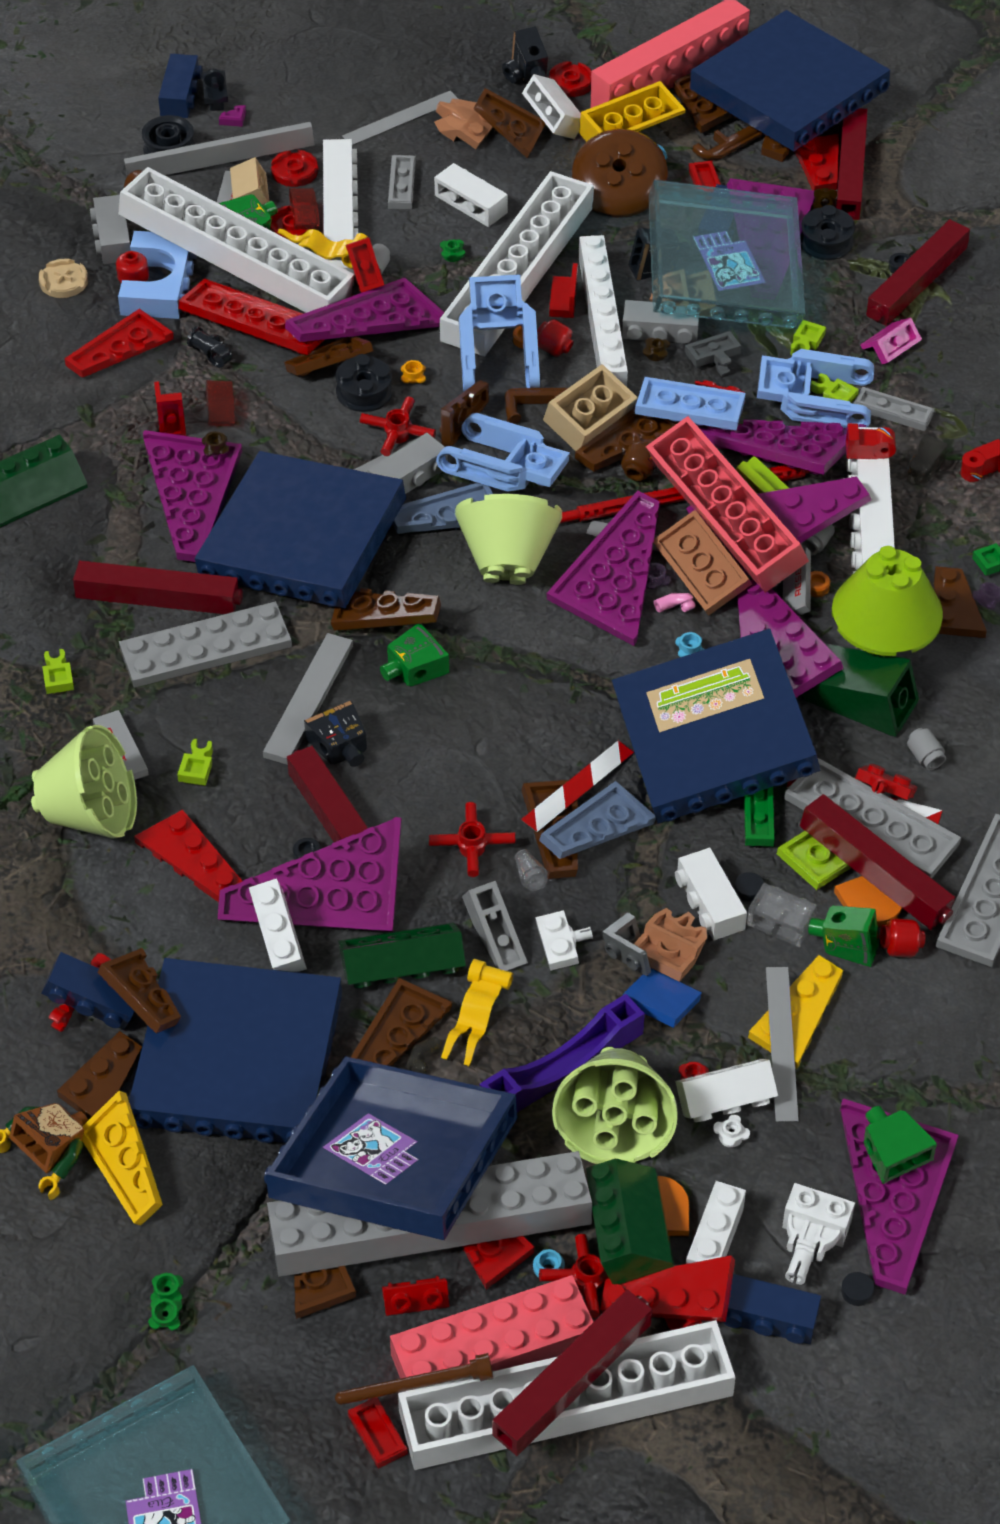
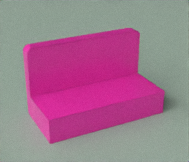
[860,318,922,364]

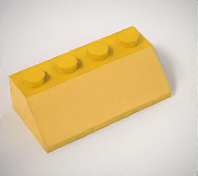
[579,81,686,142]

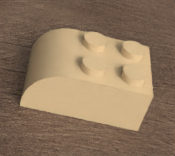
[543,364,638,451]

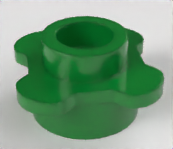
[440,240,465,262]
[150,1273,184,1301]
[148,1298,182,1331]

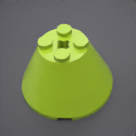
[832,546,943,656]

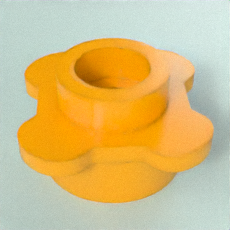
[401,360,426,384]

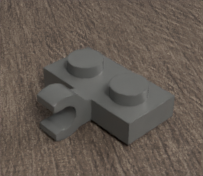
[685,331,741,376]

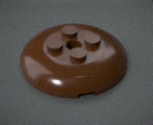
[572,129,668,218]

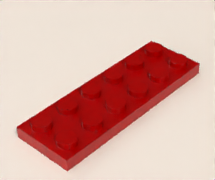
[178,278,325,355]

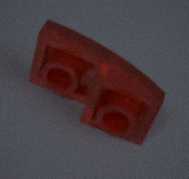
[289,188,320,230]
[206,380,235,426]

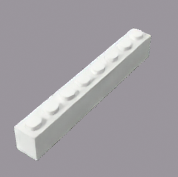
[323,139,358,286]
[579,235,628,387]

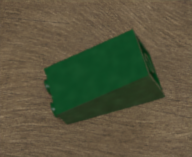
[801,643,919,737]

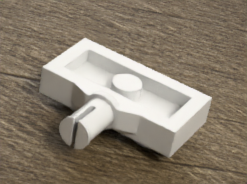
[535,910,593,971]

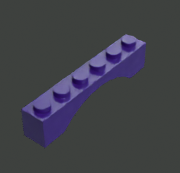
[479,994,645,1112]

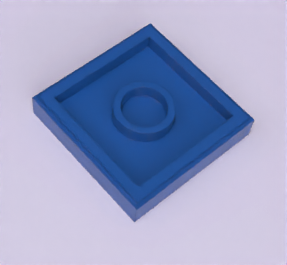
[623,968,702,1028]

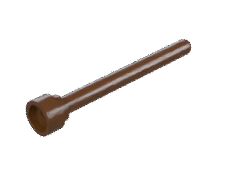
[335,1353,494,1405]

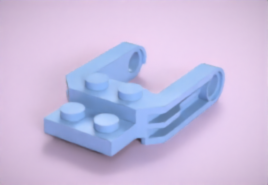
[458,275,540,392]
[757,349,875,428]
[436,413,570,492]

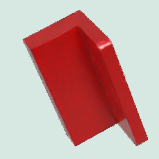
[345,237,384,293]
[549,263,578,318]
[154,381,186,436]

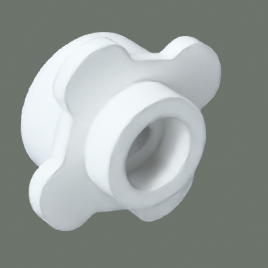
[713,1115,750,1147]

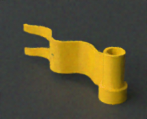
[277,229,368,269]
[441,959,513,1066]

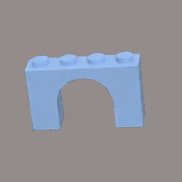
[118,231,197,319]

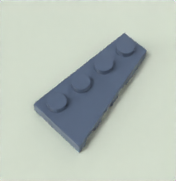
[392,483,493,534]
[539,781,656,859]

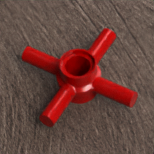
[360,397,436,456]
[429,802,515,877]
[539,1234,609,1318]

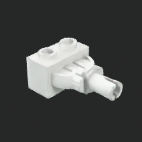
[782,1183,855,1285]

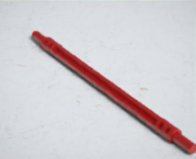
[560,465,810,523]

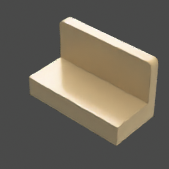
[230,157,269,204]

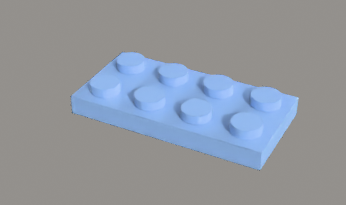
[635,377,746,431]

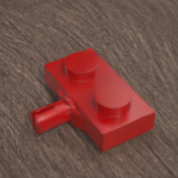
[855,764,917,800]

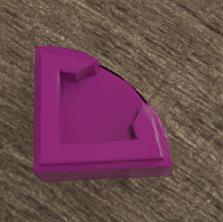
[219,105,246,127]

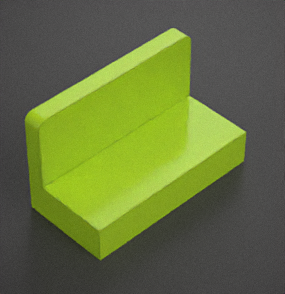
[736,456,789,494]

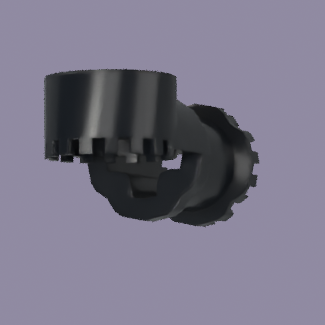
[186,326,232,368]

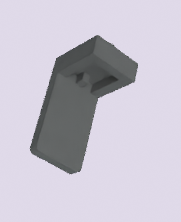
[602,912,651,976]

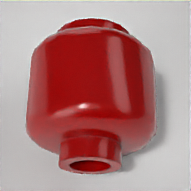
[116,251,149,283]
[537,319,574,357]
[879,918,925,958]

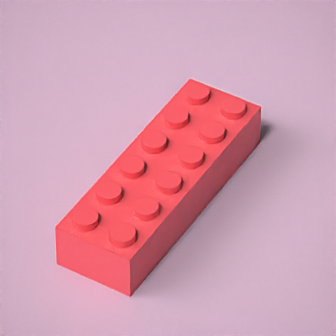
[390,1275,593,1391]

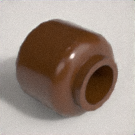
[621,442,656,481]

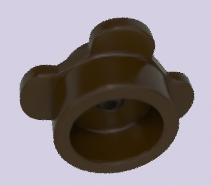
[812,188,837,209]
[643,338,670,361]
[202,431,229,456]

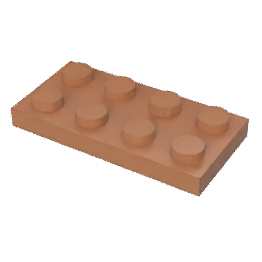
[654,510,752,616]

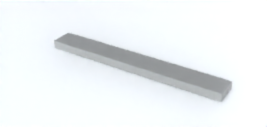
[124,122,315,176]

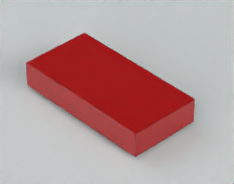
[688,161,721,201]
[348,1397,408,1469]

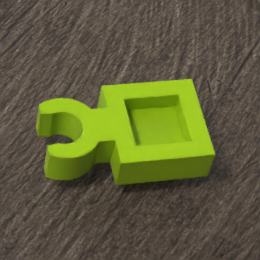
[790,320,826,355]
[810,373,859,403]
[42,649,74,694]
[177,739,213,786]

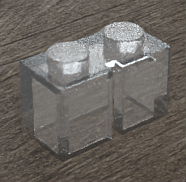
[747,883,817,947]

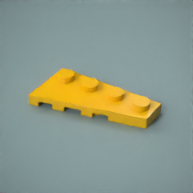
[748,955,843,1069]
[82,1091,163,1226]

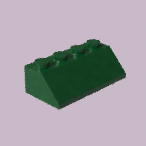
[0,434,88,527]
[338,922,466,988]
[586,1158,674,1285]

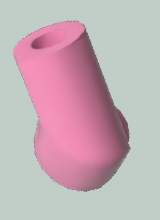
[654,593,696,613]

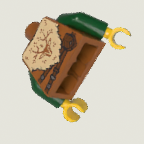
[0,1103,88,1200]

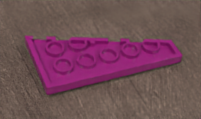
[285,277,445,342]

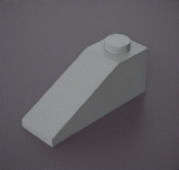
[462,881,528,971]

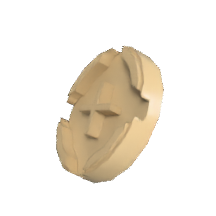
[39,259,88,298]

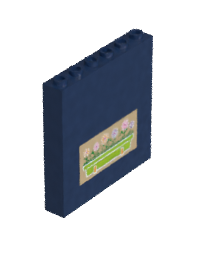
[612,628,821,824]

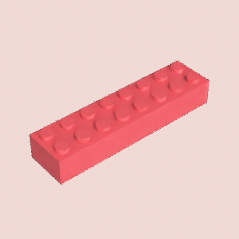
[590,0,750,108]
[646,416,809,593]

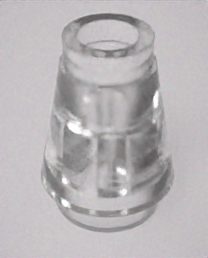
[514,849,548,891]

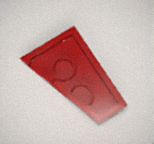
[795,134,839,191]

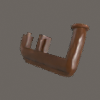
[692,116,764,160]
[505,388,568,424]

